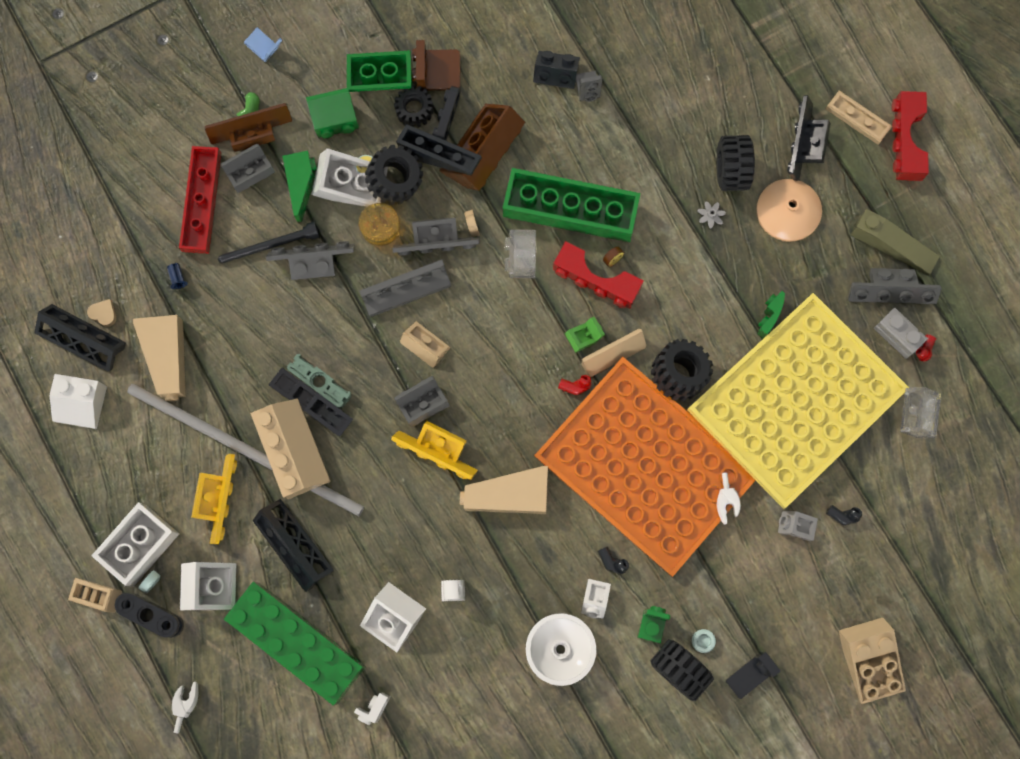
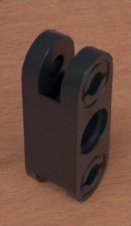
[115,593,184,638]

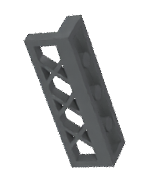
[359,260,452,317]

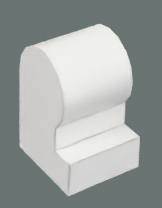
[441,580,465,601]

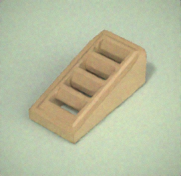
[68,578,122,613]

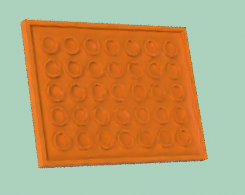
[534,357,755,577]

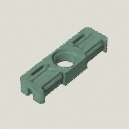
[287,354,352,409]

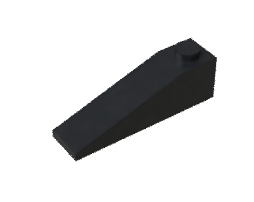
[396,124,482,176]

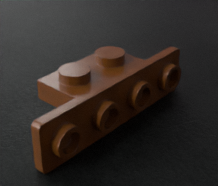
[204,103,292,152]

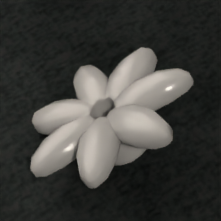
[698,202,726,229]

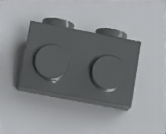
[221,144,275,193]
[394,376,450,428]

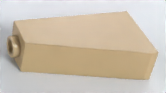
[133,315,186,401]
[460,466,548,514]

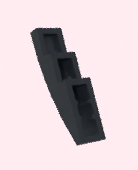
[268,368,353,437]

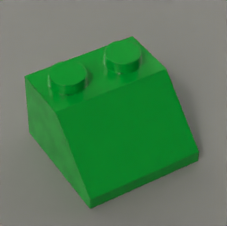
[306,88,359,138]

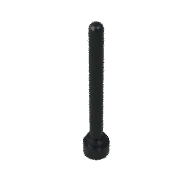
[218,221,320,263]

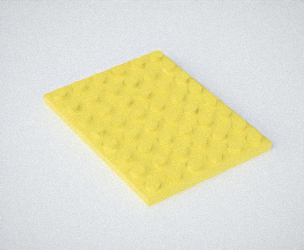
[687,293,909,509]

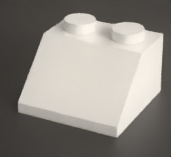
[49,374,107,429]
[180,562,236,610]
[360,582,426,652]

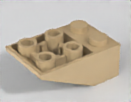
[839,618,906,704]

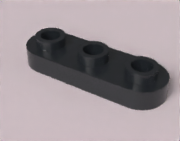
[432,86,461,141]

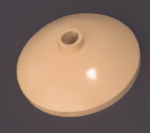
[756,179,822,242]

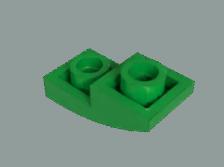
[757,291,785,339]

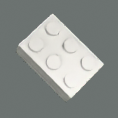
[92,502,179,587]

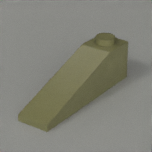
[851,209,940,275]

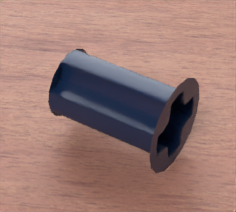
[167,263,188,289]

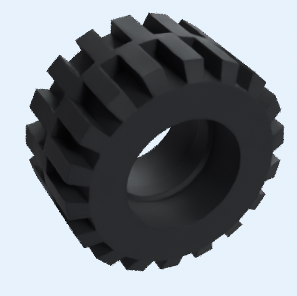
[716,135,755,191]
[365,145,423,205]
[651,339,713,401]
[650,639,714,701]

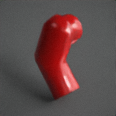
[915,334,936,362]
[558,375,591,395]

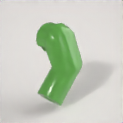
[236,92,260,116]

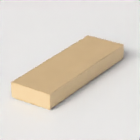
[826,91,892,145]

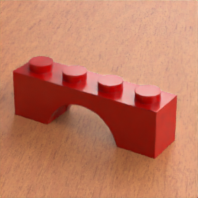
[892,91,929,181]
[553,241,644,309]

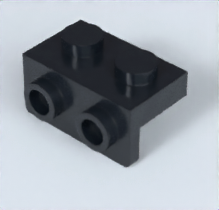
[533,51,580,89]

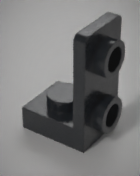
[726,652,781,699]

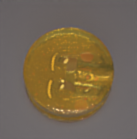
[359,203,400,246]

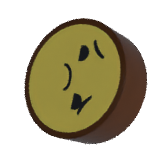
[603,246,625,267]

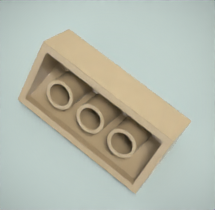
[250,399,331,499]

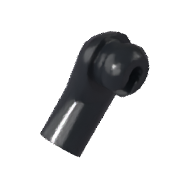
[826,505,862,526]
[598,547,629,574]

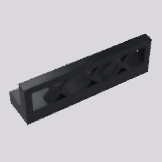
[34,304,126,372]
[252,499,334,592]

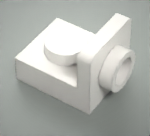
[581,579,611,618]
[354,692,390,725]

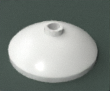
[526,614,596,686]

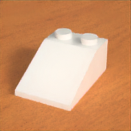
[311,148,388,209]

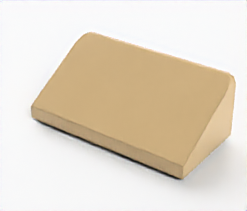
[400,321,450,368]

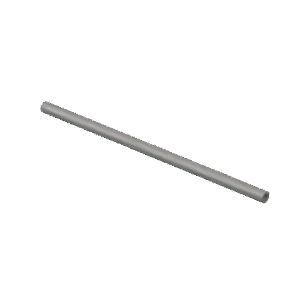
[127,384,364,517]

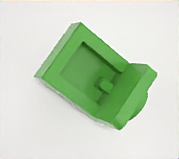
[565,317,605,353]

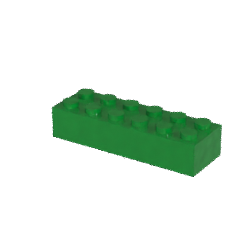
[503,168,641,242]
[224,581,366,706]

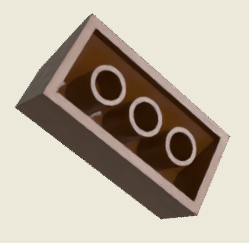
[439,103,526,191]

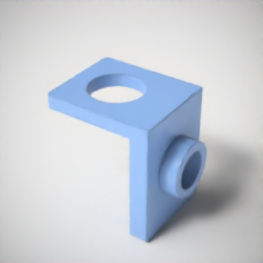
[244,28,283,62]

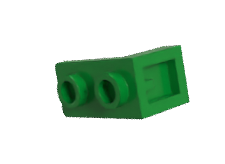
[637,606,671,643]

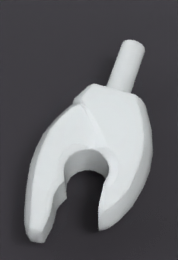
[717,473,741,525]
[172,682,199,733]

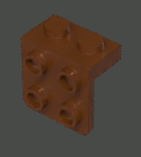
[412,40,460,91]

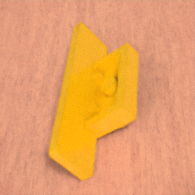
[391,421,478,480]
[191,454,237,545]

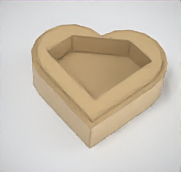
[465,210,480,237]
[87,299,116,327]

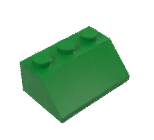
[347,50,413,92]

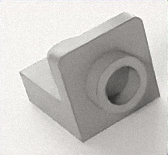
[778,511,818,541]

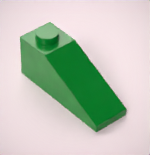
[282,150,317,223]

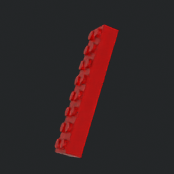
[179,146,222,254]

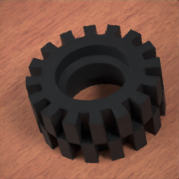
[394,86,434,128]

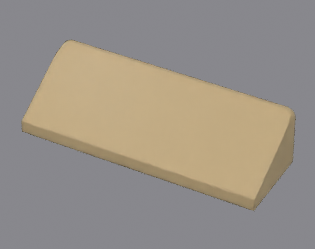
[581,329,646,377]

